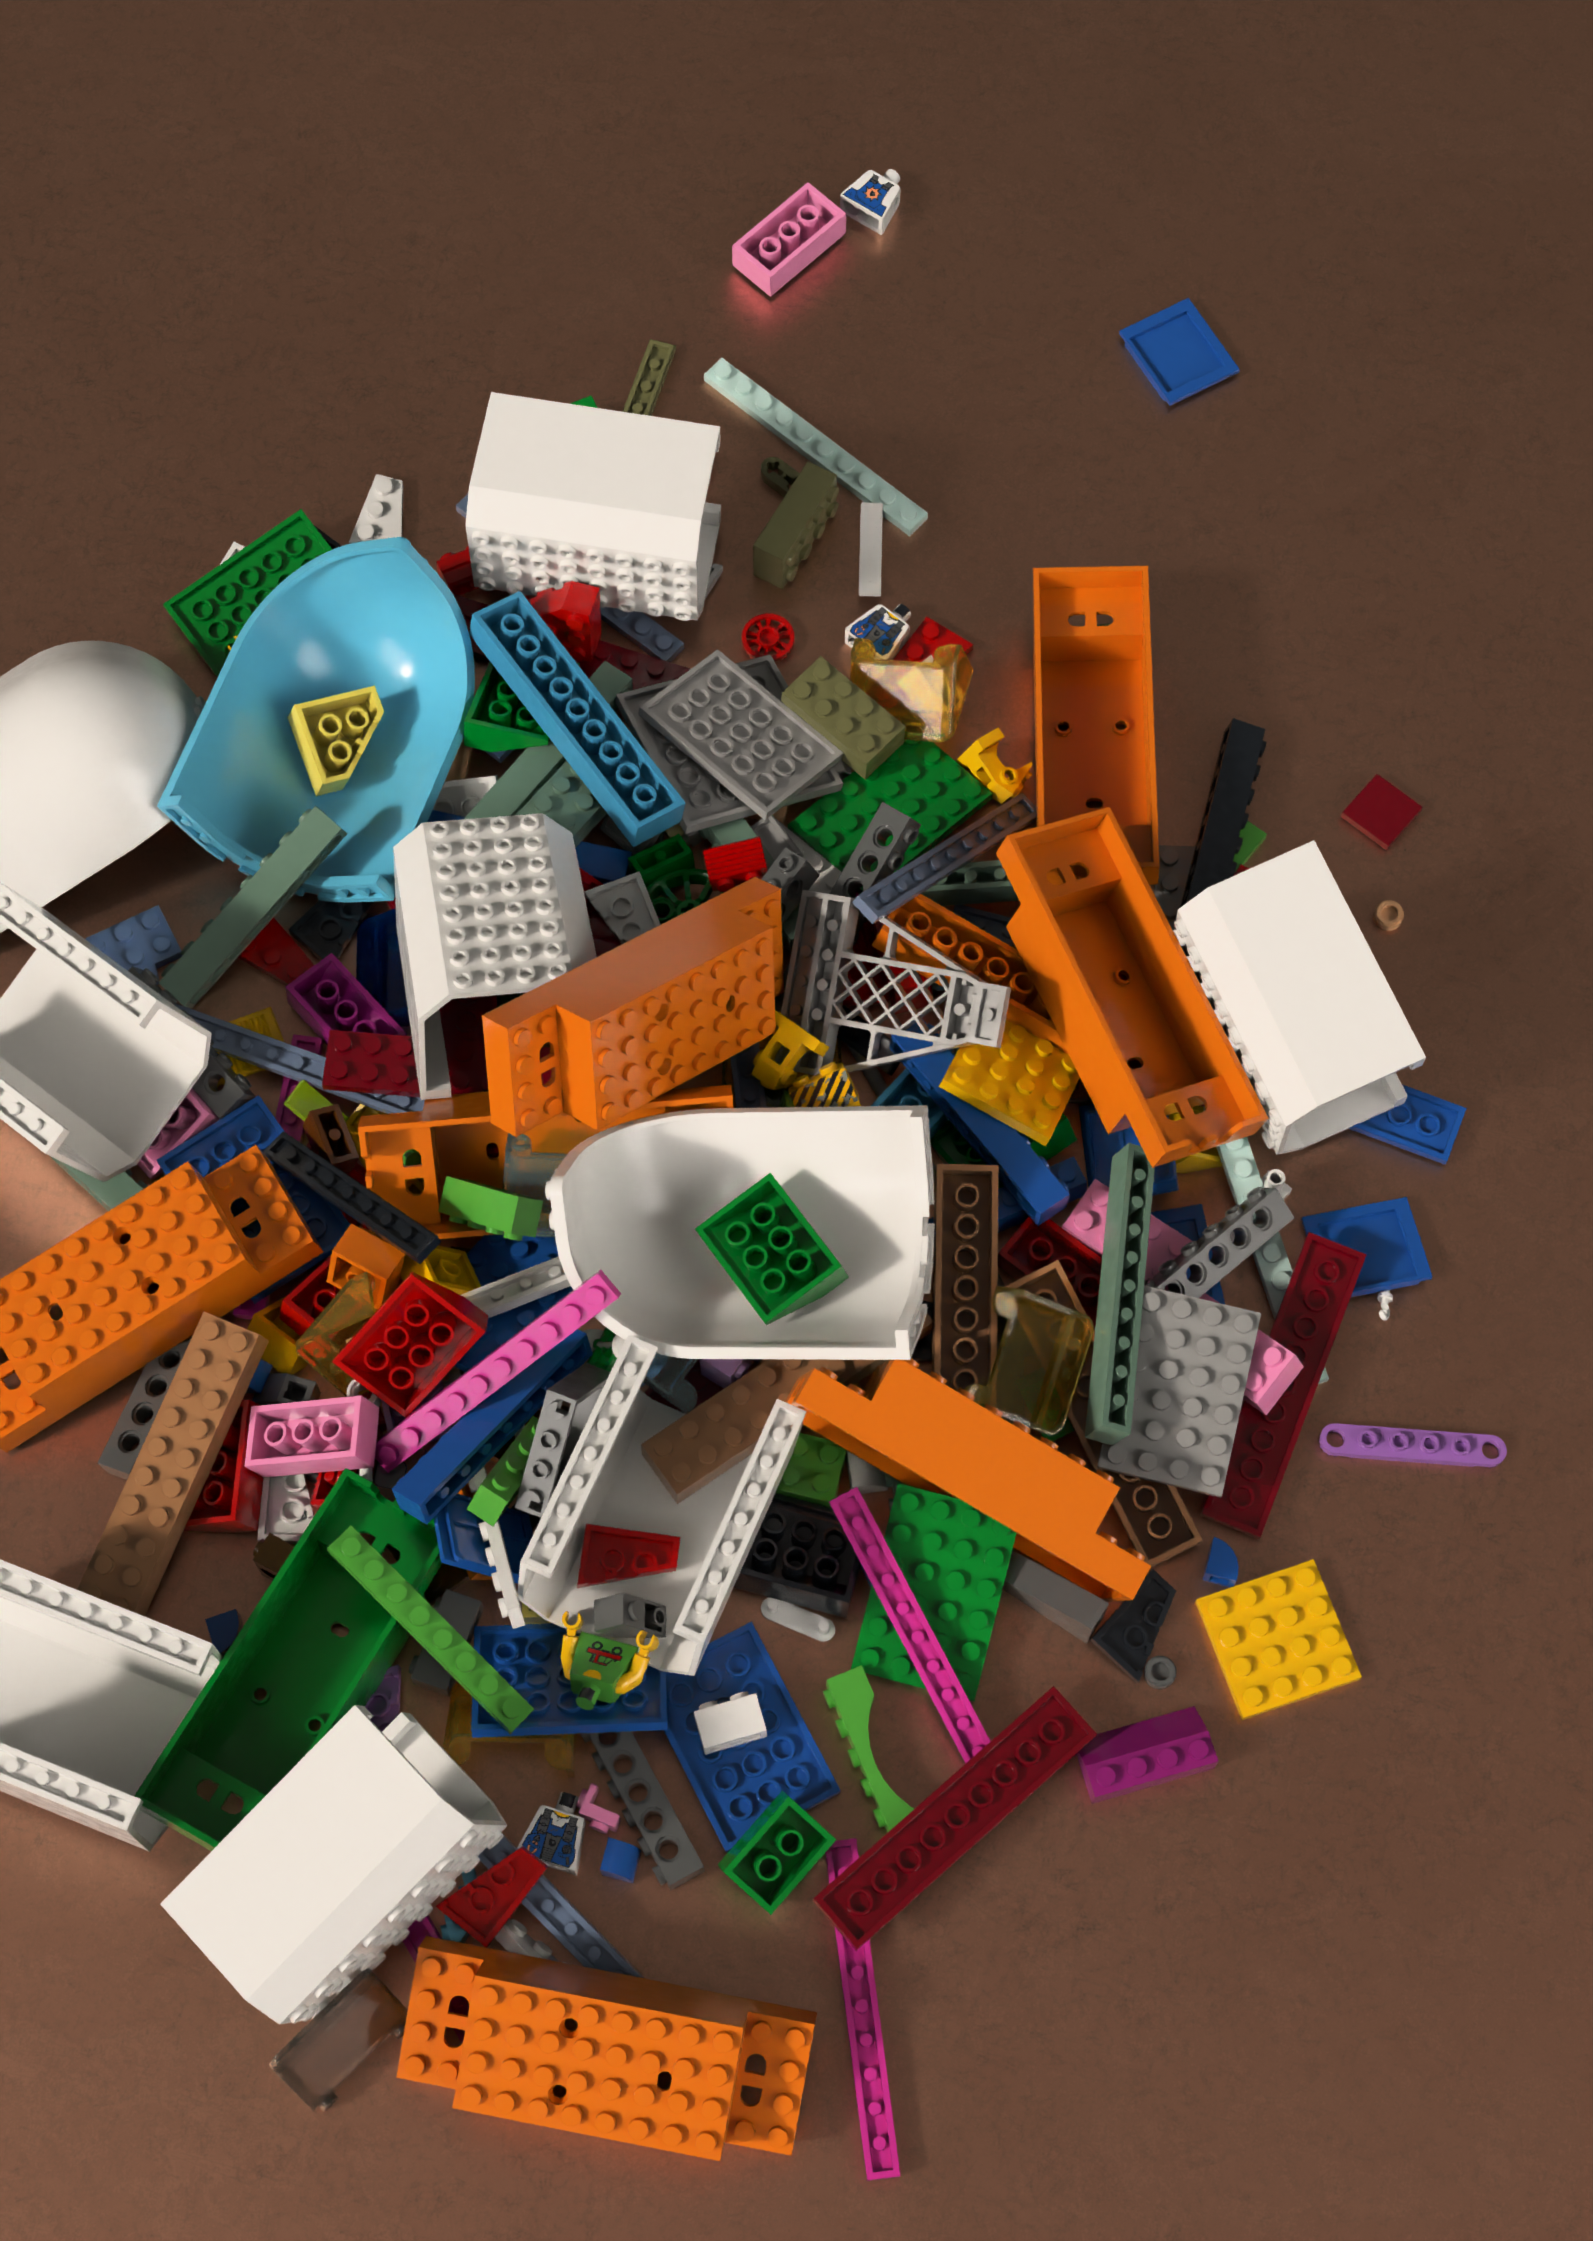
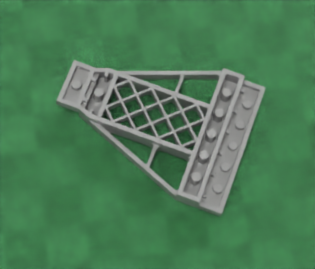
[774,890,1011,1075]

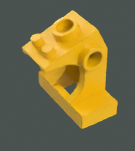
[956,727,1033,804]
[752,1010,830,1090]

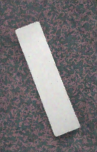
[859,502,883,596]

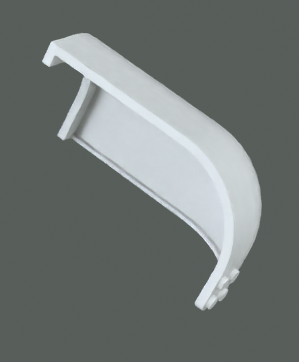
[0,641,206,933]
[545,1105,935,1360]

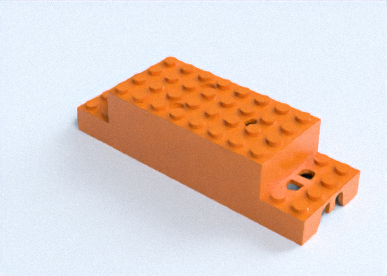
[1033,566,1160,885]
[996,807,1269,1168]
[482,877,784,1137]
[358,1085,734,1242]
[0,1145,323,1453]
[785,1358,1151,1602]
[396,1936,817,2161]

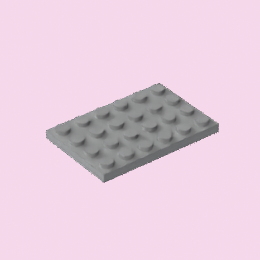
[638,649,843,820]
[1097,1285,1261,1498]

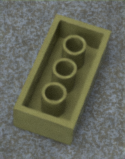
[753,461,839,589]
[781,656,906,780]

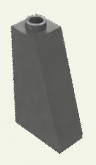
[1003,1550,1109,1644]

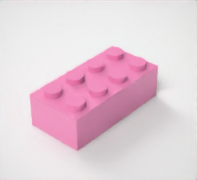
[732,182,846,297]
[1062,1179,1193,1291]
[1200,1293,1304,1415]
[245,1395,380,1478]

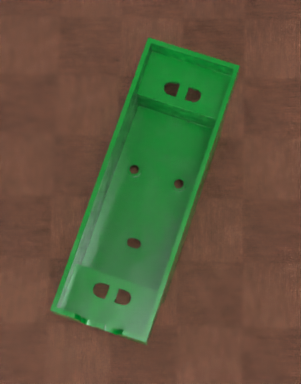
[134,1468,442,1851]

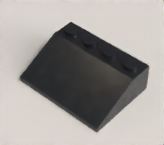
[734,1493,861,1618]

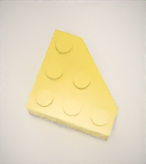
[287,686,384,796]

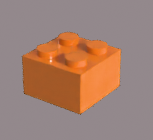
[326,1223,405,1309]

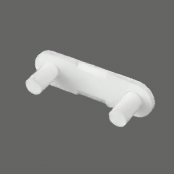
[761,1597,835,1642]

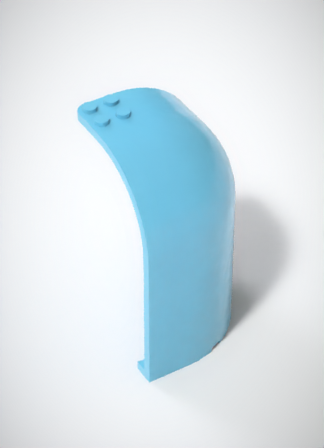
[157,537,475,903]

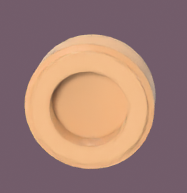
[1373,900,1404,931]

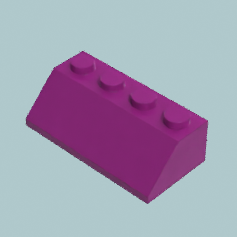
[285,953,407,1045]
[1076,1706,1219,1804]

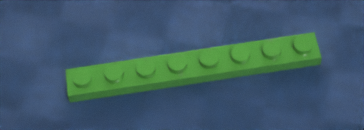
[327,1526,534,1734]

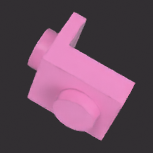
[576,1783,621,1834]

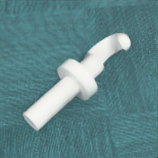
[1377,1290,1393,1321]

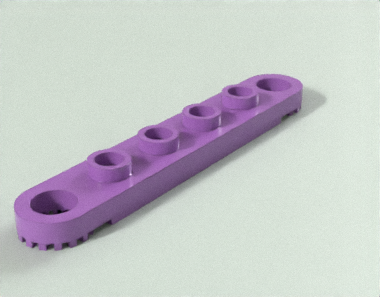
[1318,1423,1507,1468]

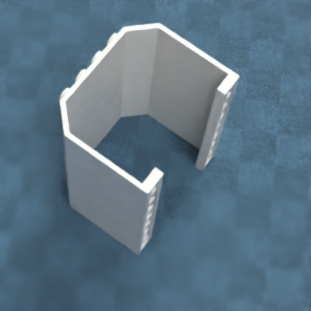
[466,392,721,621]
[393,813,597,1100]
[1173,840,1426,1155]
[0,882,212,1182]
[517,1335,807,1676]
[0,1559,223,1852]
[160,1705,507,2025]

